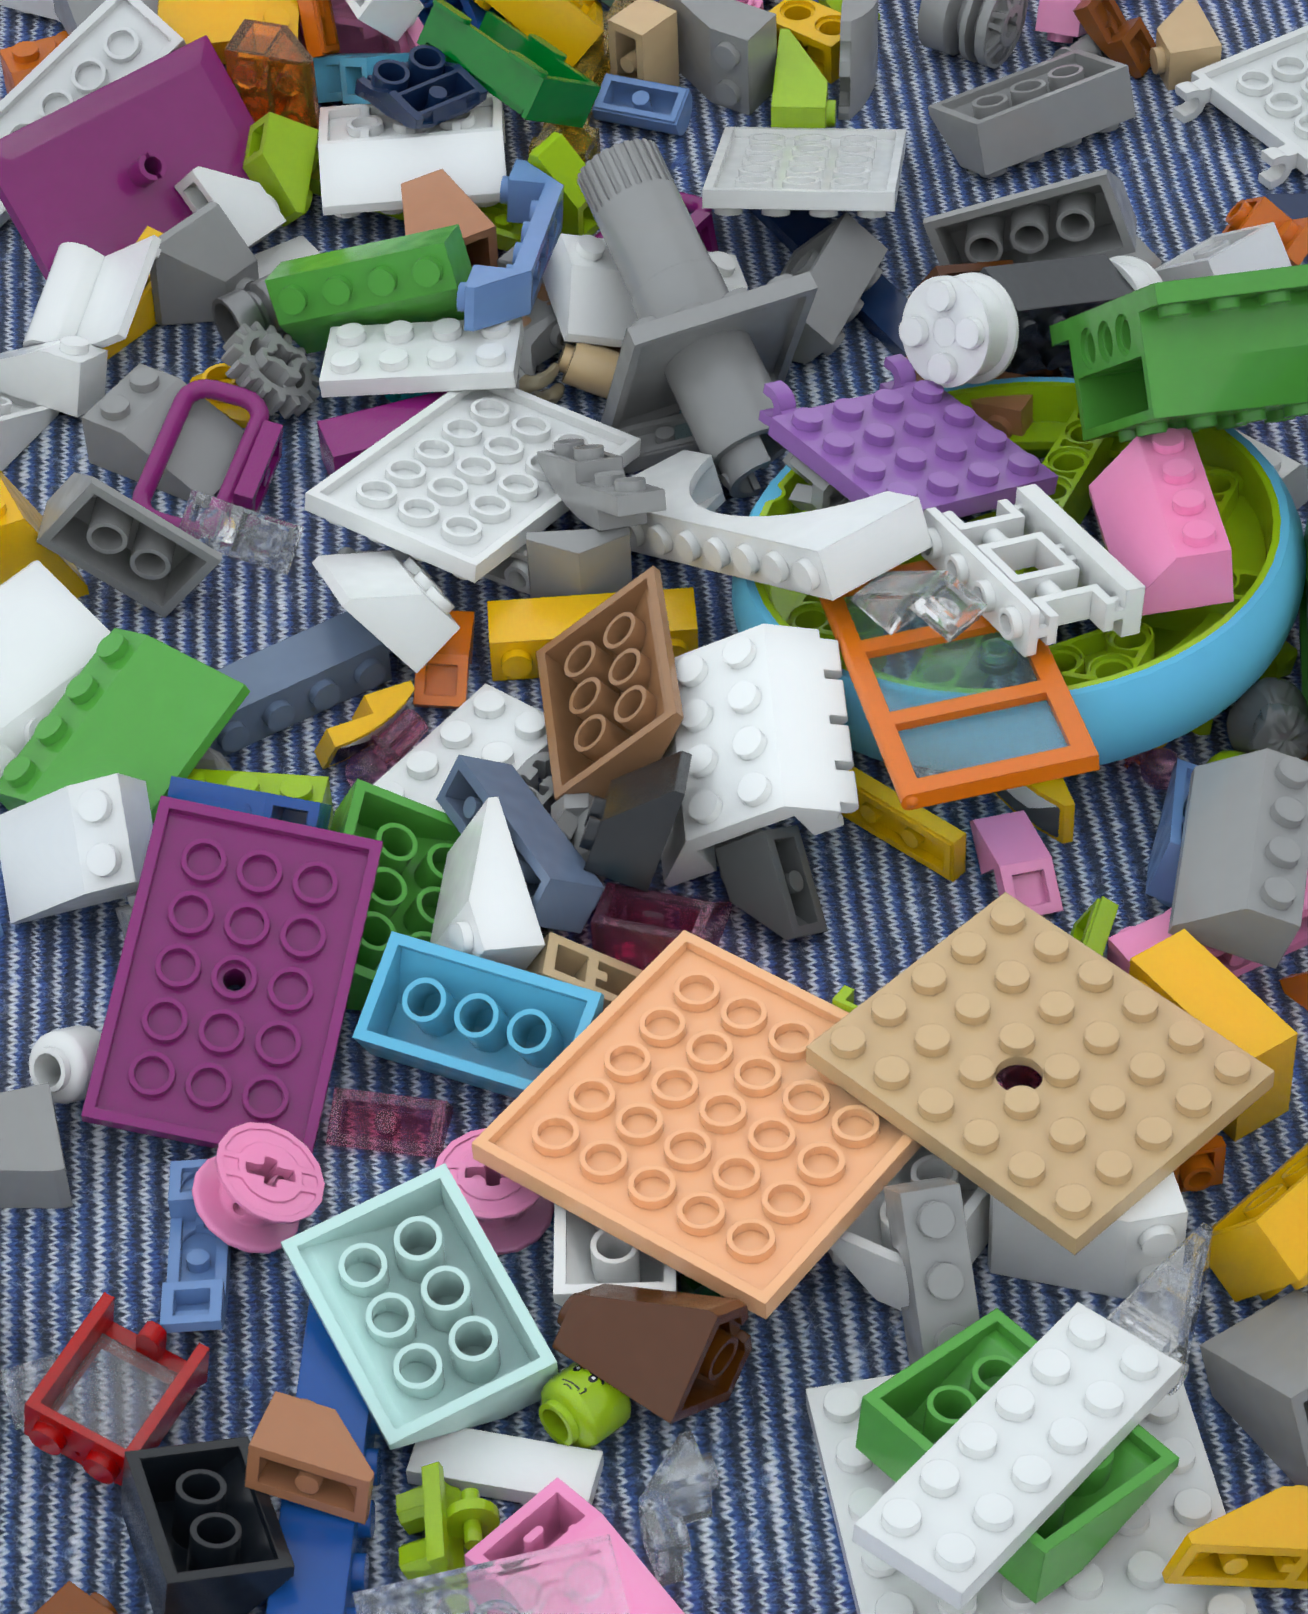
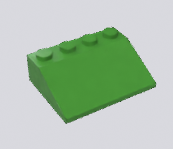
[0,628,250,823]
[330,778,461,1011]
[855,1308,1180,1604]

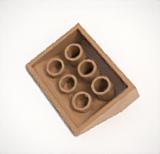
[536,566,684,801]

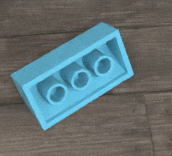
[352,931,604,1099]

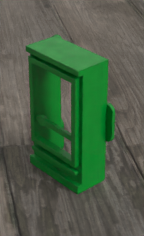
[417,0,601,128]

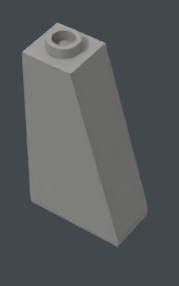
[0,1083,73,1209]

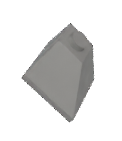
[150,201,259,326]

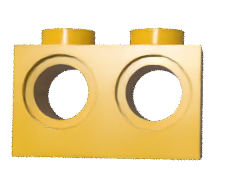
[769,0,841,84]

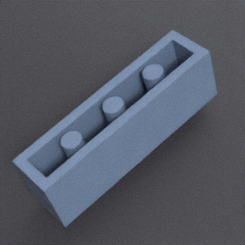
[210,611,392,757]
[436,755,605,933]

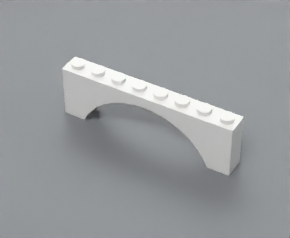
[630,450,933,601]

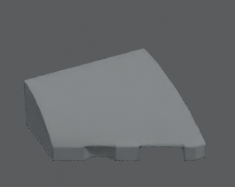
[838,0,878,120]

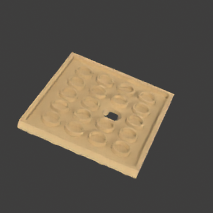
[806,892,1275,1255]

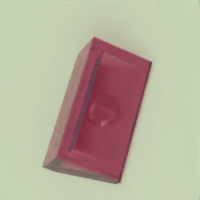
[325,1087,453,1159]

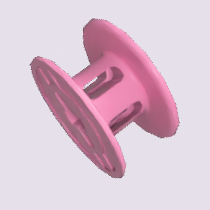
[192,1122,325,1254]
[435,1128,554,1256]

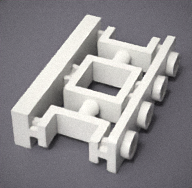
[921,484,1146,657]

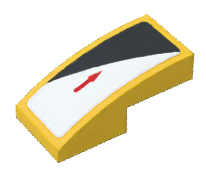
[314,680,415,769]

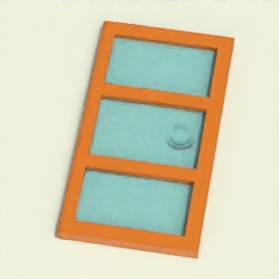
[818,560,1100,810]

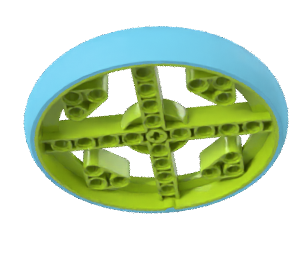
[732,377,1306,774]

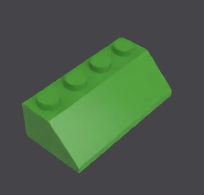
[265,224,472,354]

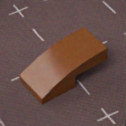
[1073,0,1156,79]

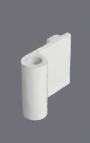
[23,235,162,348]

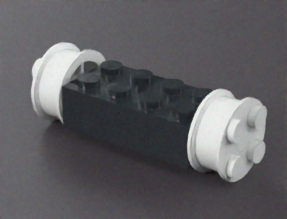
[899,254,1163,388]

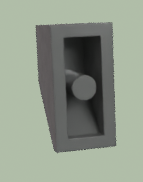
[715,825,828,940]

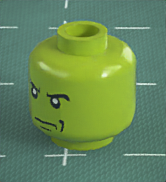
[539,1362,631,1449]

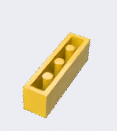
[487,587,699,681]

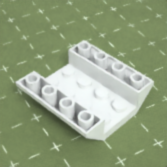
[318,94,507,218]

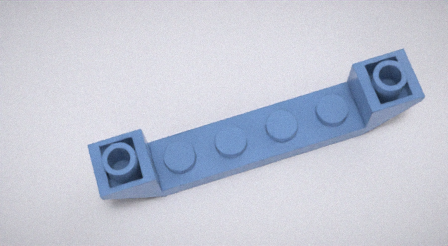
[457,159,564,332]

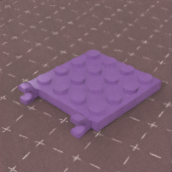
[758,354,1058,518]

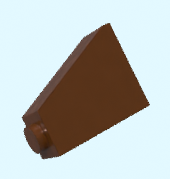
[552,1284,752,1424]

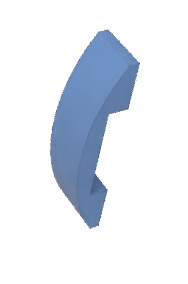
[160,1159,231,1333]

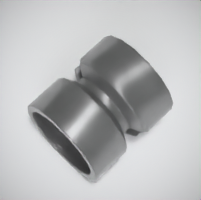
[212,274,287,343]

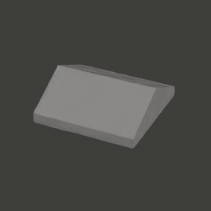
[526,527,632,598]

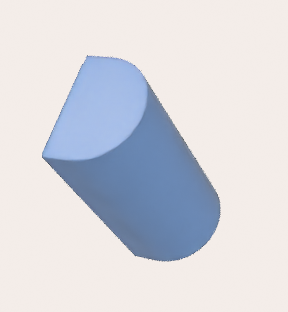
[592,73,692,136]

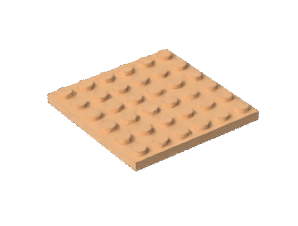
[472,930,922,1320]

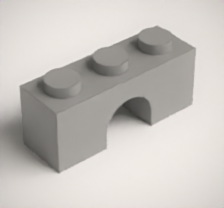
[883,1177,980,1365]

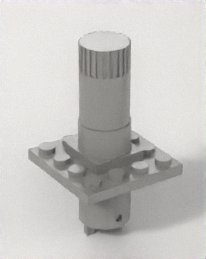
[577,138,818,498]

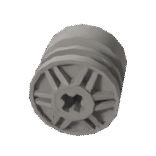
[918,0,1028,69]

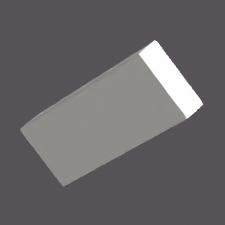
[406,1428,604,1505]

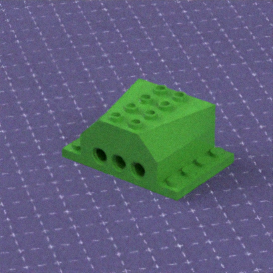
[1049,264,1308,443]

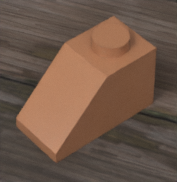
[245,1391,374,1525]

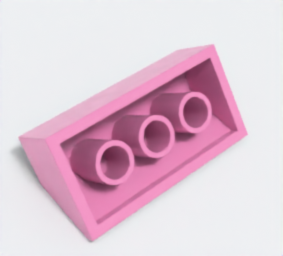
[1089,427,1234,616]

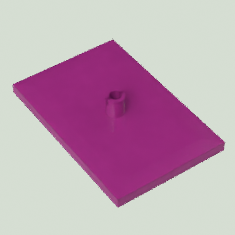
[0,35,255,280]
[81,795,383,1154]

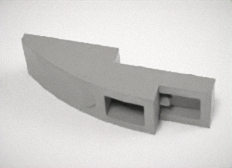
[537,439,666,531]

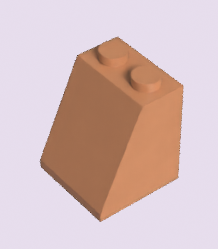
[401,169,498,267]

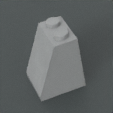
[1199,1290,1308,1486]

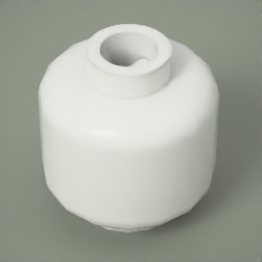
[29,1025,101,1104]

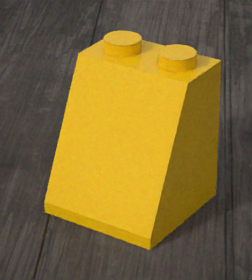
[0,471,89,598]

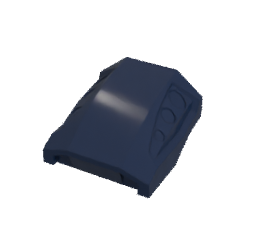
[355,45,488,129]

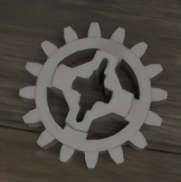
[221,321,320,419]

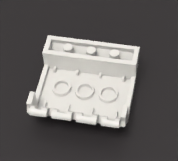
[661,623,859,888]

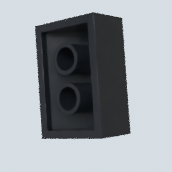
[120,1436,295,1614]

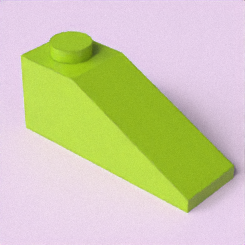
[771,28,837,128]

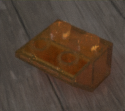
[224,19,319,130]

